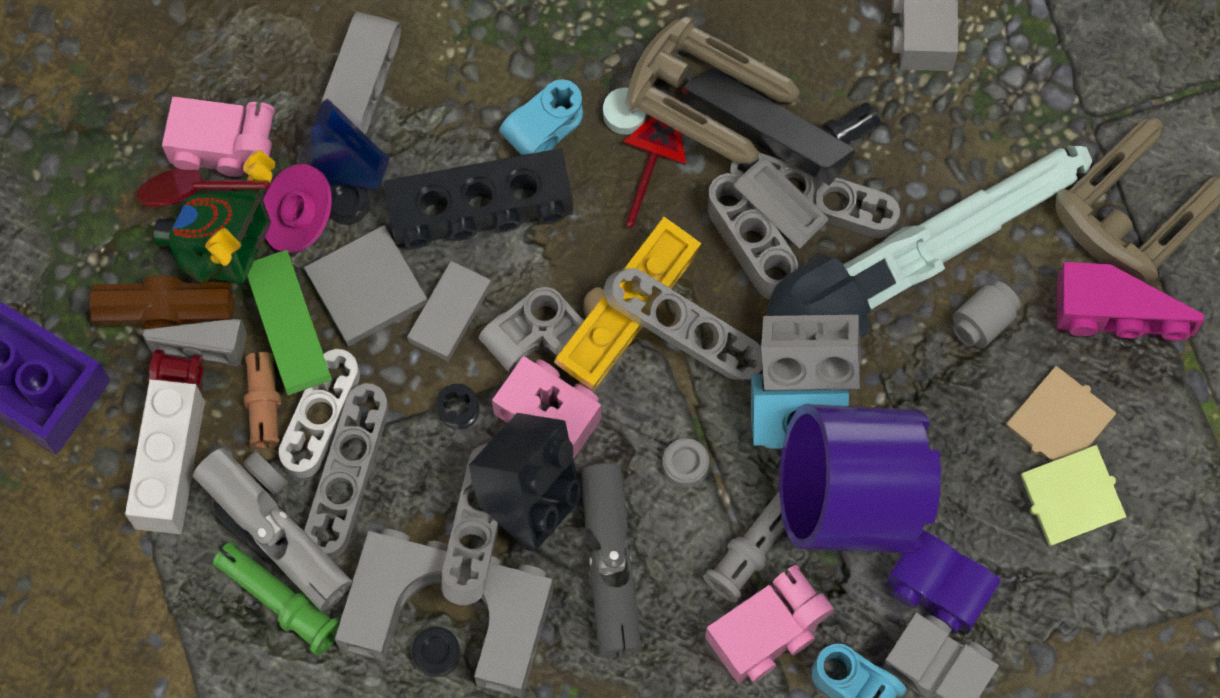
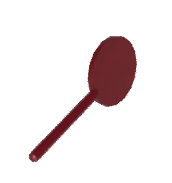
[137,168,271,207]

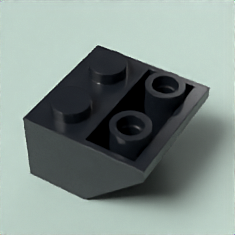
[469,413,582,552]

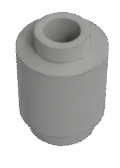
[953,281,1021,348]

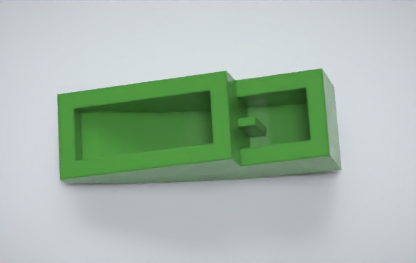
[247,250,332,395]

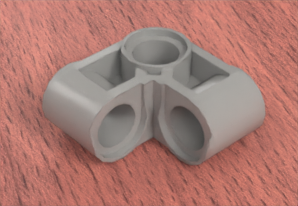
[479,287,585,377]

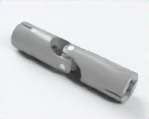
[193,448,352,612]

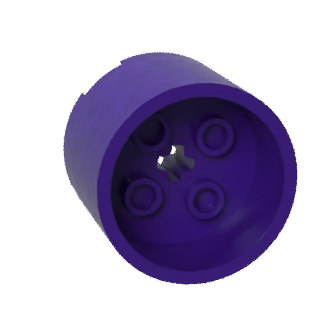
[779,404,941,553]

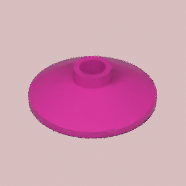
[263,164,332,253]

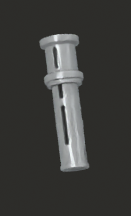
[703,491,785,603]

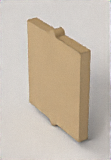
[1005,366,1116,462]

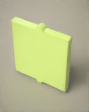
[1020,445,1126,546]

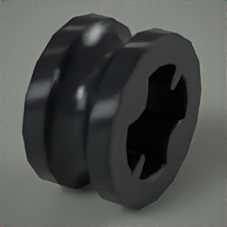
[436,384,480,430]

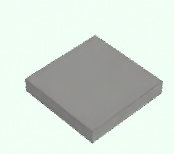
[304,225,428,347]

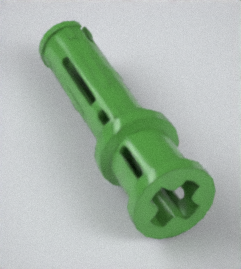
[213,541,341,656]

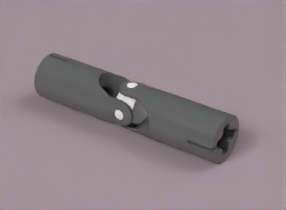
[580,464,642,658]

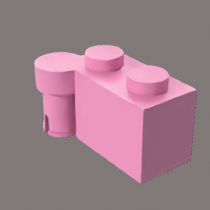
[162,96,275,177]
[705,565,835,684]

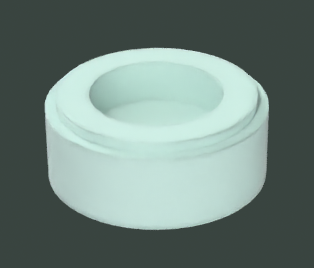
[603,88,648,135]

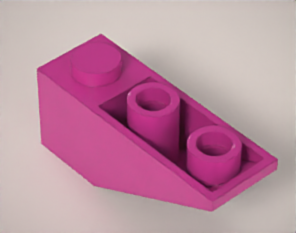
[1057,262,1204,341]

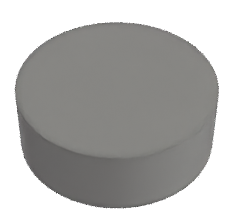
[663,438,709,488]
[244,450,289,494]

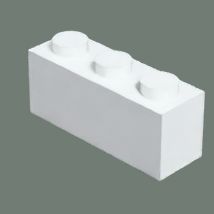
[125,379,205,535]

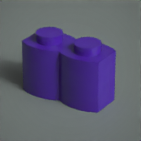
[887,530,1001,634]

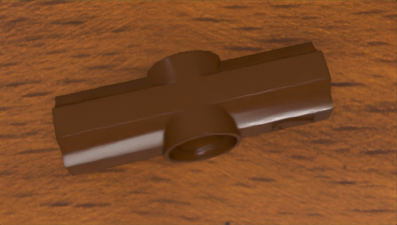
[89,275,234,329]

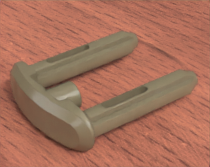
[625,16,800,164]
[1055,117,1220,282]

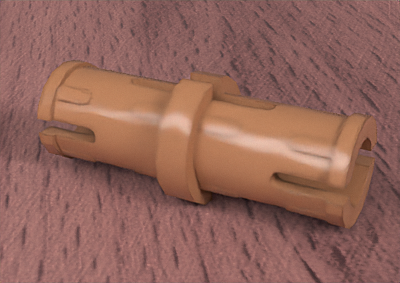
[244,352,281,449]

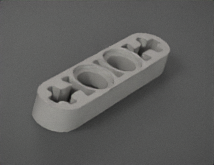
[730,152,900,238]
[604,268,763,380]
[304,383,389,559]
[441,444,499,605]

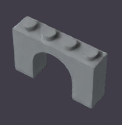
[335,529,554,698]

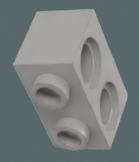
[761,315,860,390]

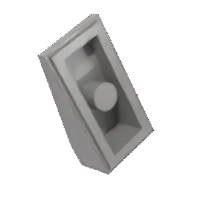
[143,319,247,367]

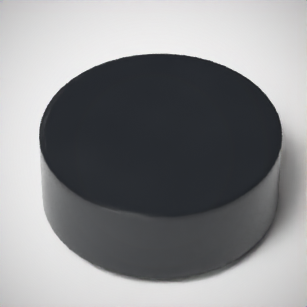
[329,177,370,225]
[412,627,461,677]

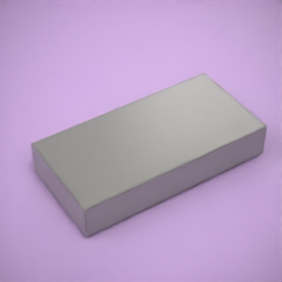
[733,157,829,249]
[407,261,492,362]

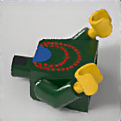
[154,150,275,283]

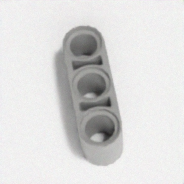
[318,11,401,139]
[708,173,798,300]

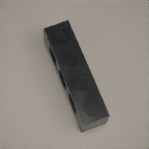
[383,148,573,249]

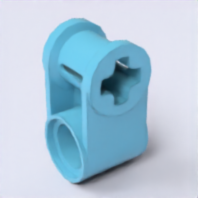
[499,79,583,155]
[812,644,907,698]

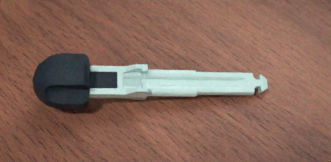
[766,146,1092,338]

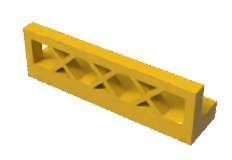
[554,217,701,392]

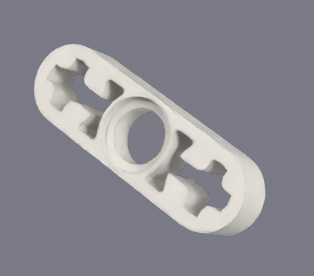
[279,349,360,478]

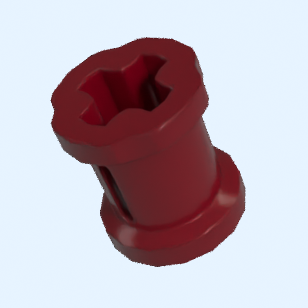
[149,349,204,391]

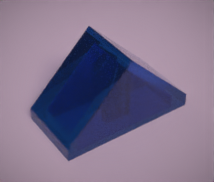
[312,98,390,189]

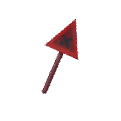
[623,97,686,228]

